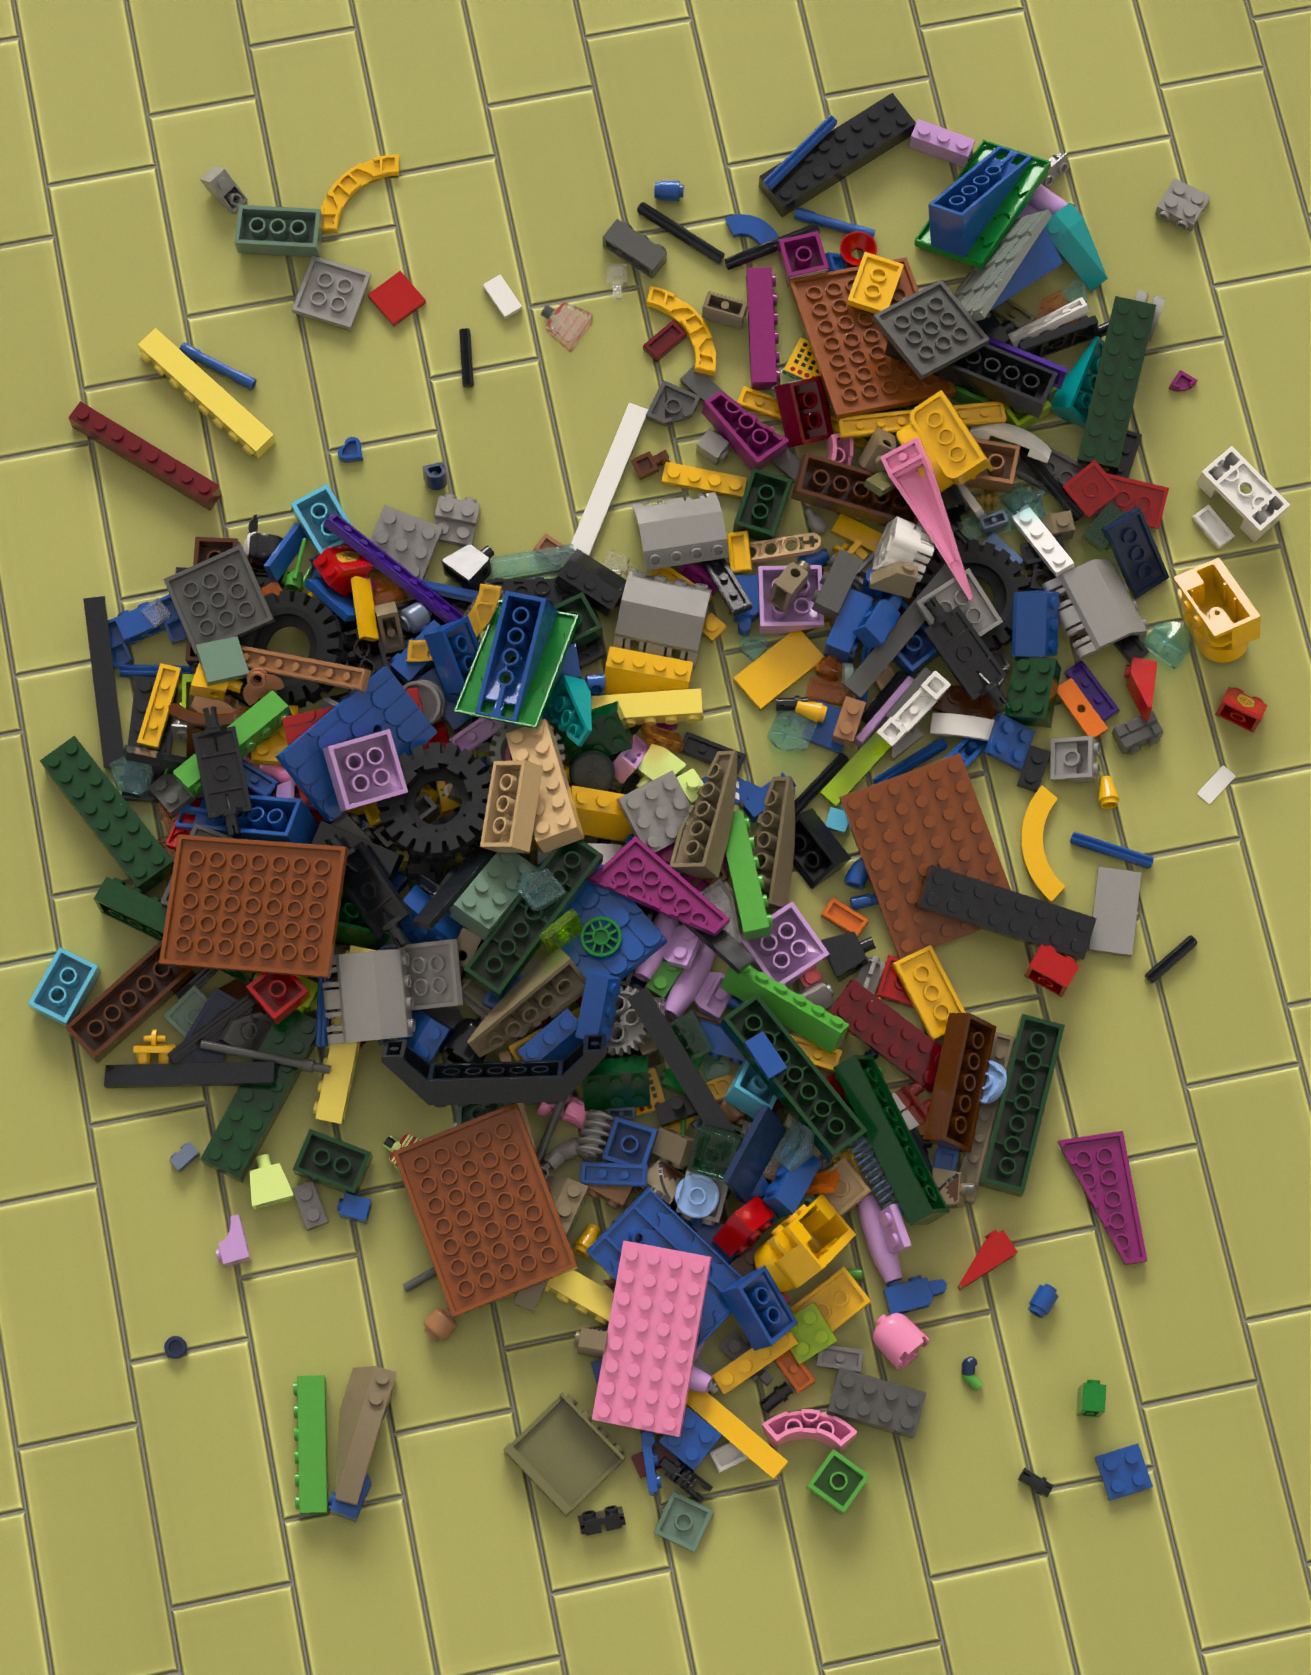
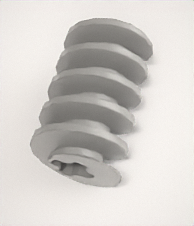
[575,1109,614,1159]

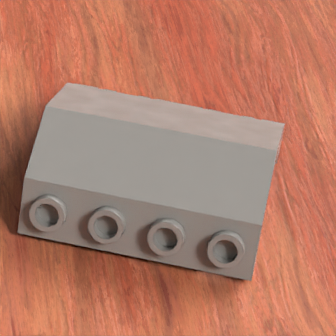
[632,492,729,570]
[1042,558,1148,660]
[613,570,712,669]
[322,949,416,1045]

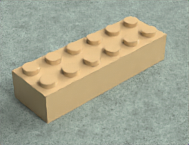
[505,719,584,853]

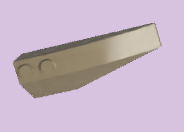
[669,750,737,879]
[752,777,795,909]
[467,947,586,1058]
[514,1176,589,1312]
[335,1366,397,1506]

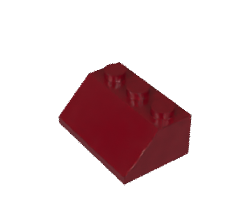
[774,376,834,448]

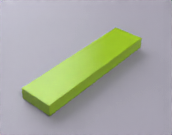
[820,732,892,808]

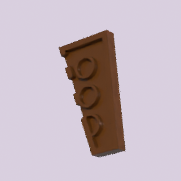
[932,685,997,719]

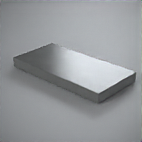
[1088,866,1142,957]

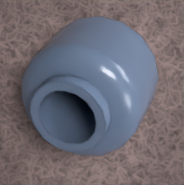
[399,602,432,634]

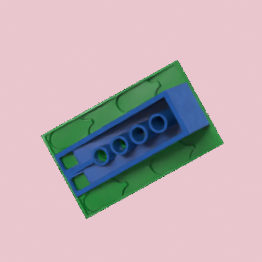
[914,139,1051,270]
[454,591,580,729]

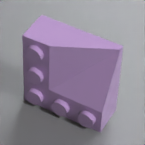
[757,565,824,634]
[322,729,408,811]
[738,901,830,987]

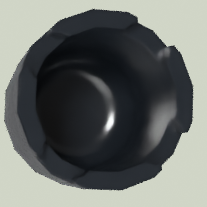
[941,484,970,524]
[440,1017,488,1063]

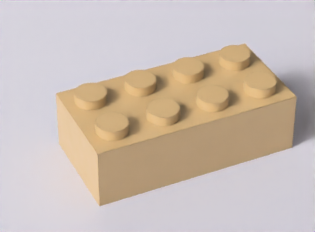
[480,760,543,853]

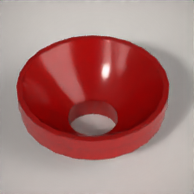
[840,231,877,267]

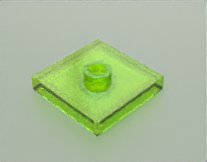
[539,908,583,956]

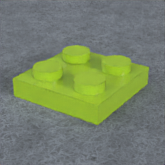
[790,1302,838,1365]

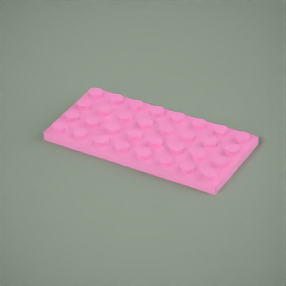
[592,1241,712,1437]

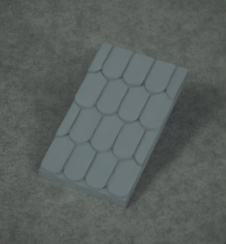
[954,209,1063,321]

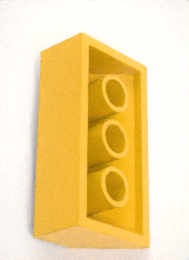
[604,646,693,695]
[570,785,634,842]

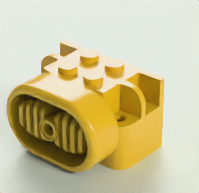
[896,390,994,493]
[1173,558,1260,663]
[754,1194,856,1292]

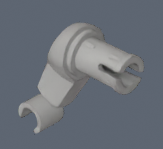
[540,1138,598,1179]

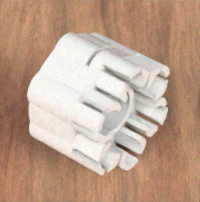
[872,516,934,582]

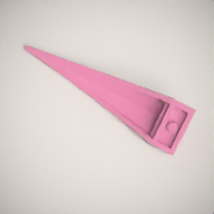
[880,437,973,601]

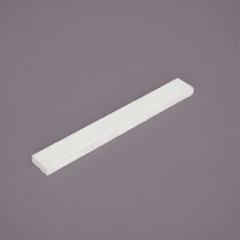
[569,403,648,556]

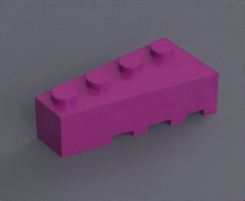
[701,390,789,471]

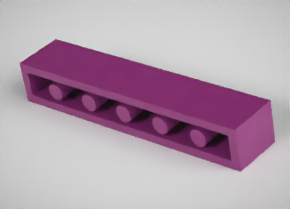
[746,267,780,390]

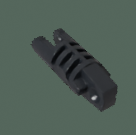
[659,1456,713,1503]

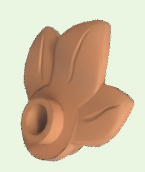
[243,668,284,706]

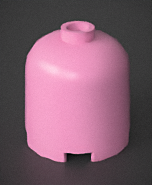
[873,1313,930,1371]

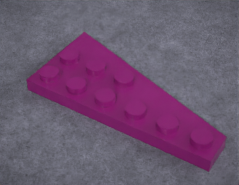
[590,836,730,937]
[1057,1131,1147,1265]

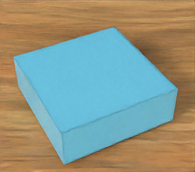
[825,807,848,834]

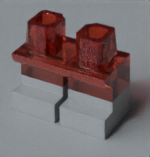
[891,1081,931,1130]

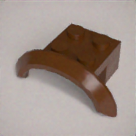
[168,703,249,758]

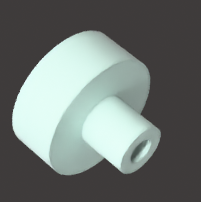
[841,663,857,684]

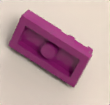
[678,563,717,596]

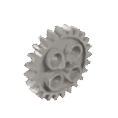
[606,985,651,1057]

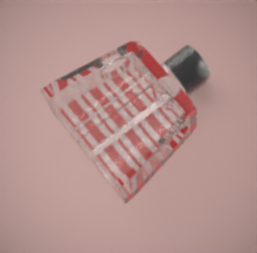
[541,302,593,352]

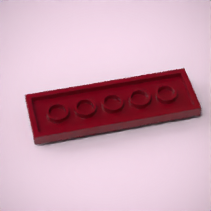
[829,979,942,1093]

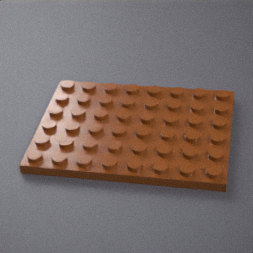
[788,257,956,420]
[839,753,1011,959]
[159,835,348,978]
[393,1103,579,1318]

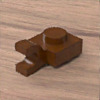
[631,450,670,480]

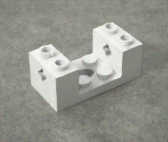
[1196,446,1290,543]

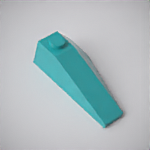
[1045,202,1108,292]
[1051,336,1104,428]
[545,674,592,747]

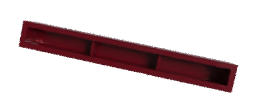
[68,401,222,511]

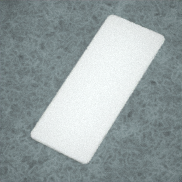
[1197,765,1236,804]

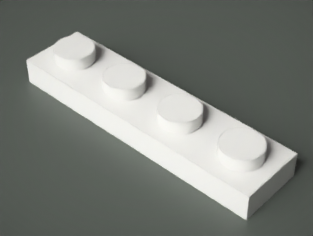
[1008,297,1090,348]
[1012,507,1075,578]

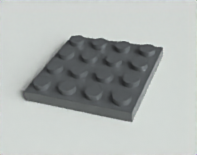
[872,280,990,380]
[163,544,275,656]

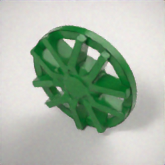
[581,916,622,958]

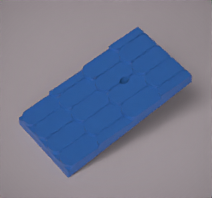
[275,666,438,823]
[536,861,667,980]
[586,1188,742,1350]

